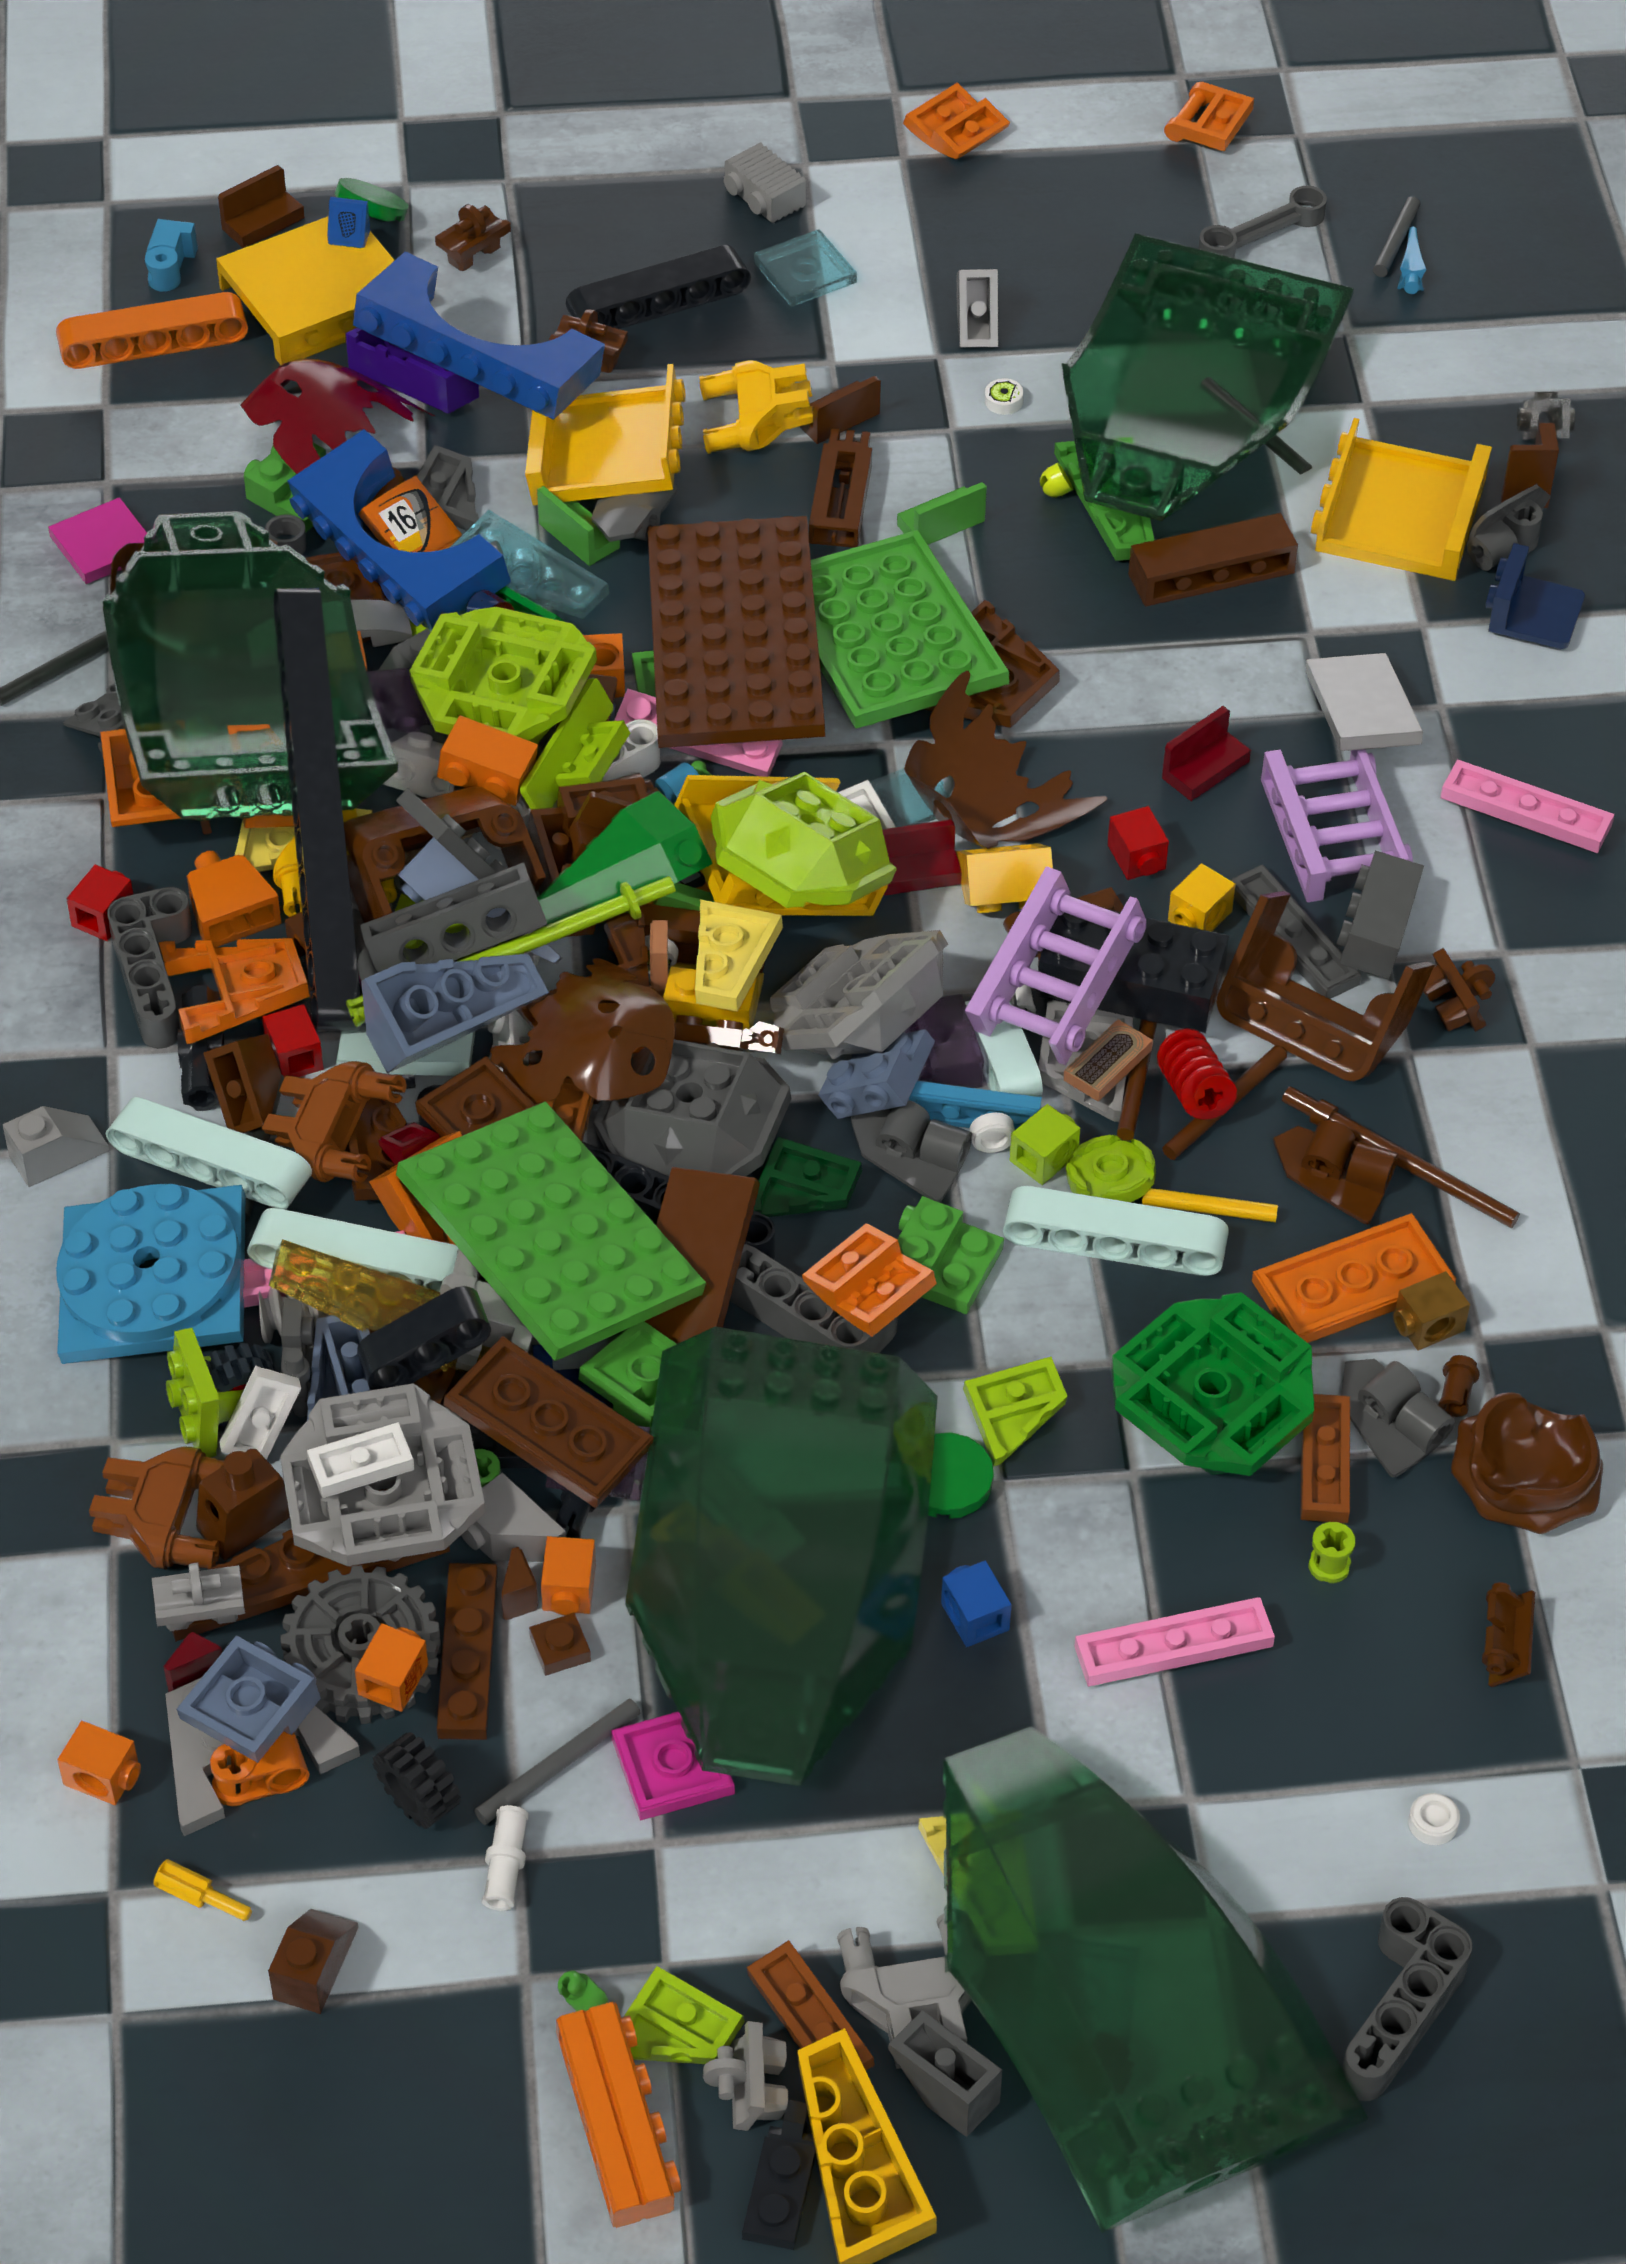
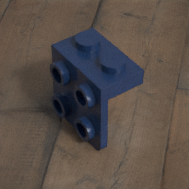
[1485,543,1585,649]

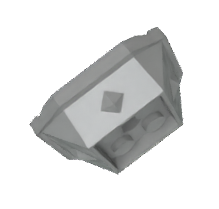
[770,930,948,1059]
[280,1384,486,1566]

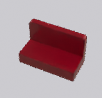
[1162,706,1251,801]
[882,819,962,896]

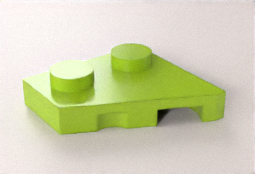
[963,1356,1068,1467]
[624,1966,745,2064]

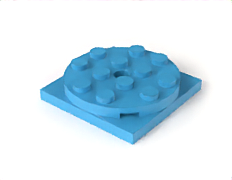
[56,1184,246,1364]

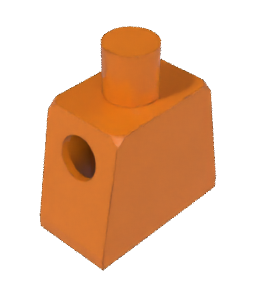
[187,851,282,947]

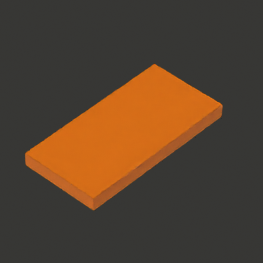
[1252,1213,1456,1343]

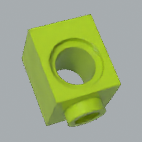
[1009,1104,1080,1185]

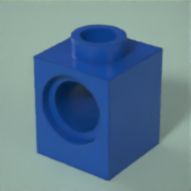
[941,1560,1012,1648]

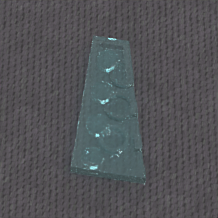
[449,510,610,619]

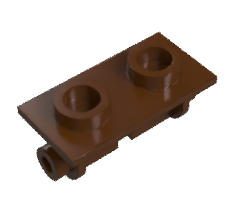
[1482,1582,1535,1687]

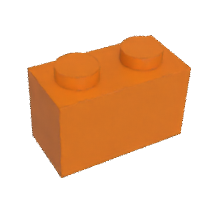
[437,715,538,807]

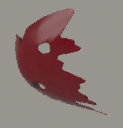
[240,358,435,474]

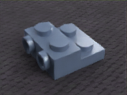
[818,1029,935,1119]
[176,1635,321,1763]

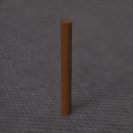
[1117,1019,1157,1141]
[1162,1045,1287,1160]

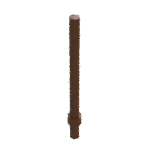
[1282,1086,1520,1228]

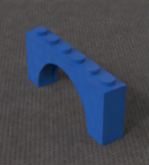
[353,251,605,420]
[287,429,511,631]

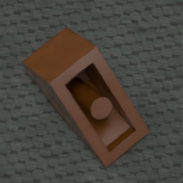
[204,1034,281,1133]
[268,1909,358,2014]

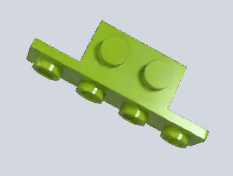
[520,678,631,809]

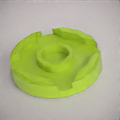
[1066,1135,1156,1202]

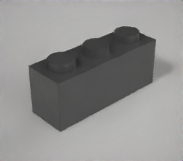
[1337,850,1424,979]

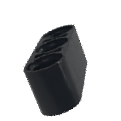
[357,1286,491,1390]

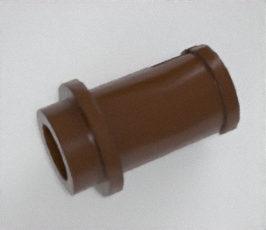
[1438,1355,1480,1417]

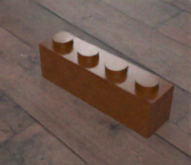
[1128,512,1298,607]

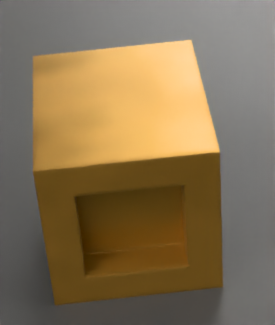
[1393,1271,1470,1351]

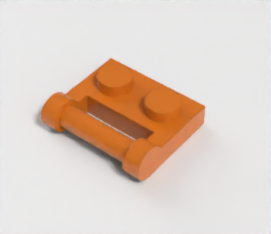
[1164,82,1254,151]

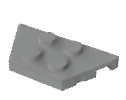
[1038,1001,1134,1122]

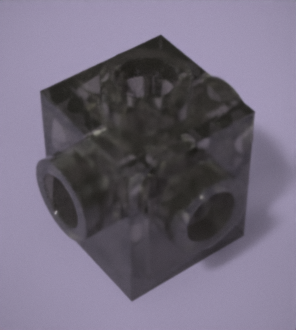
[1517,392,1575,445]

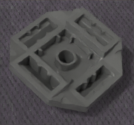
[594,1039,792,1176]

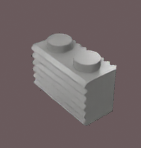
[724,142,806,223]

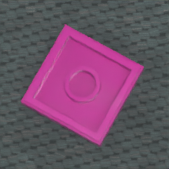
[48,497,153,584]
[611,1704,735,1821]

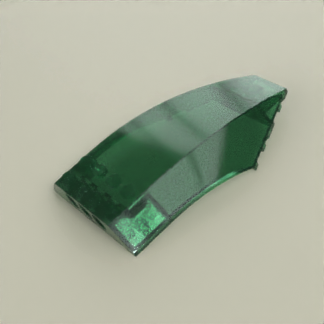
[1061,233,1354,521]
[103,511,398,821]
[625,1327,938,1786]
[943,1727,1368,2233]

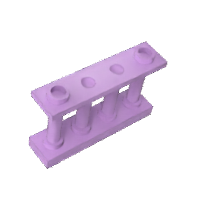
[1261,749,1413,902]
[965,866,1146,1065]

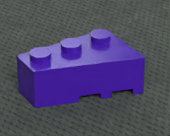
[345,328,479,414]

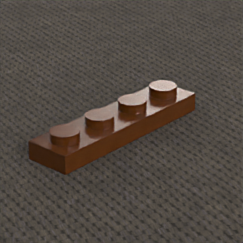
[437,1563,498,1740]

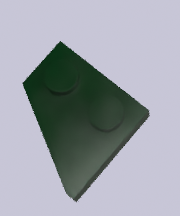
[754,1137,862,1217]

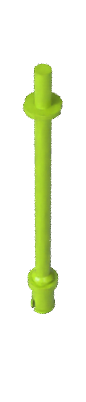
[346,876,676,1027]

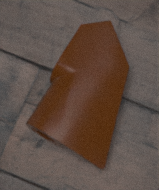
[1273,1120,1399,1225]

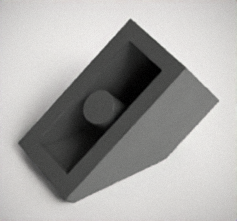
[888,2010,1002,2137]

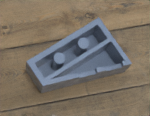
[307,1308,371,1420]

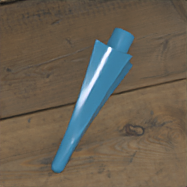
[1397,226,1427,294]

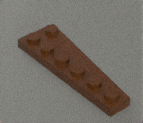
[172,1489,450,1642]

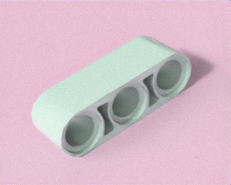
[961,1001,1043,1097]

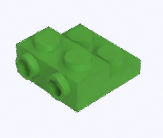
[244,442,326,532]
[897,1196,1004,1315]
[578,1321,711,1435]

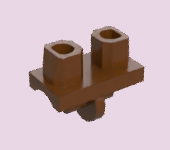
[435,204,511,271]
[549,309,628,373]
[1423,948,1495,1032]

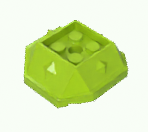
[409,607,597,744]
[711,772,897,908]

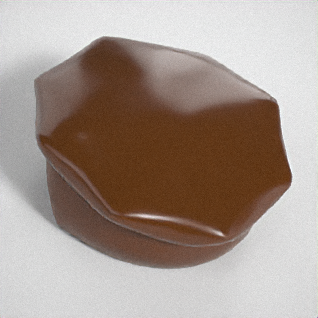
[1451,1392,1604,1534]

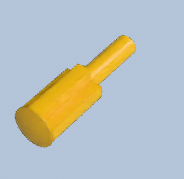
[154,1859,252,1921]

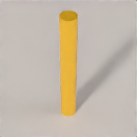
[1142,1188,1278,1223]

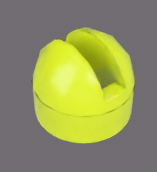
[1040,462,1073,498]

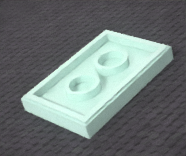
[336,1023,475,1076]

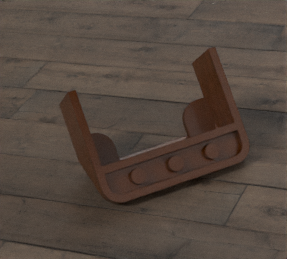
[344,786,546,923]
[1216,891,1435,1081]

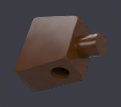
[196,1448,290,1561]

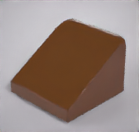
[501,1547,538,1620]

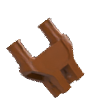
[262,1061,407,1183]
[89,1446,224,1570]

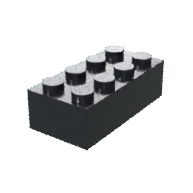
[1036,909,1229,1033]

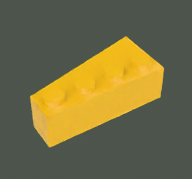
[797,2028,937,2264]

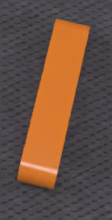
[56,292,248,369]

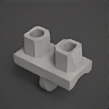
[152,1562,245,1631]
[703,2021,788,2131]

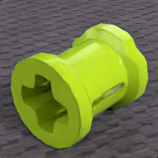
[1308,1522,1355,1584]

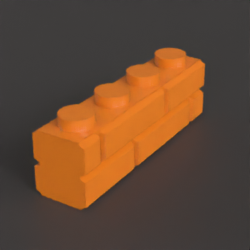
[556,2001,681,2228]

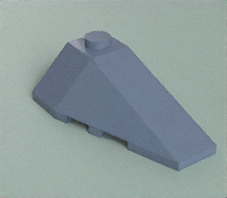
[398,837,562,964]
[361,954,549,1073]

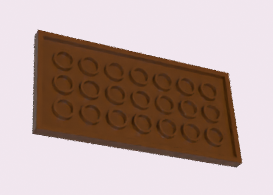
[648,516,826,748]

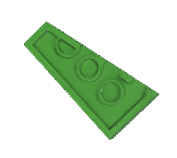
[1054,437,1154,561]

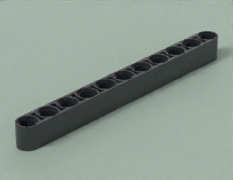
[273,588,361,1032]

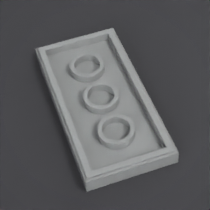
[1305,653,1423,751]

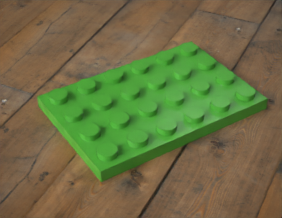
[811,530,1009,729]
[396,1101,706,1361]

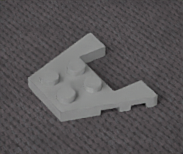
[165,1678,360,1836]

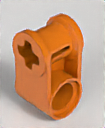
[210,1731,310,1806]

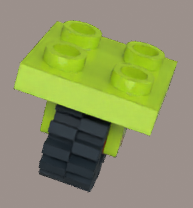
[166,1327,276,1457]

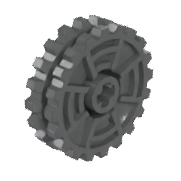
[280,1565,442,1724]

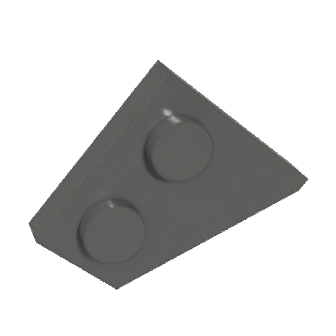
[417,444,479,534]

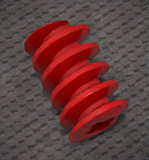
[1157,1028,1237,1120]

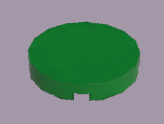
[334,178,409,222]
[900,1432,994,1519]

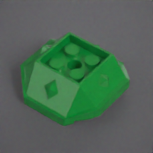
[1111,1292,1314,1476]

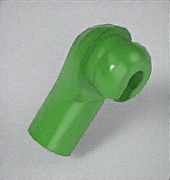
[558,1970,608,2011]

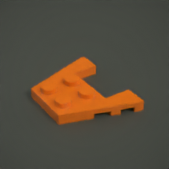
[158,938,310,1044]

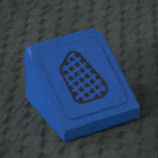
[327,197,370,248]

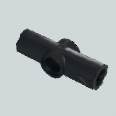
[177,985,225,1111]

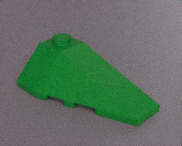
[538,791,713,941]

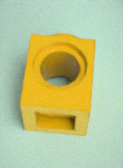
[1168,863,1236,932]

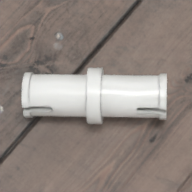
[482,1805,529,1911]

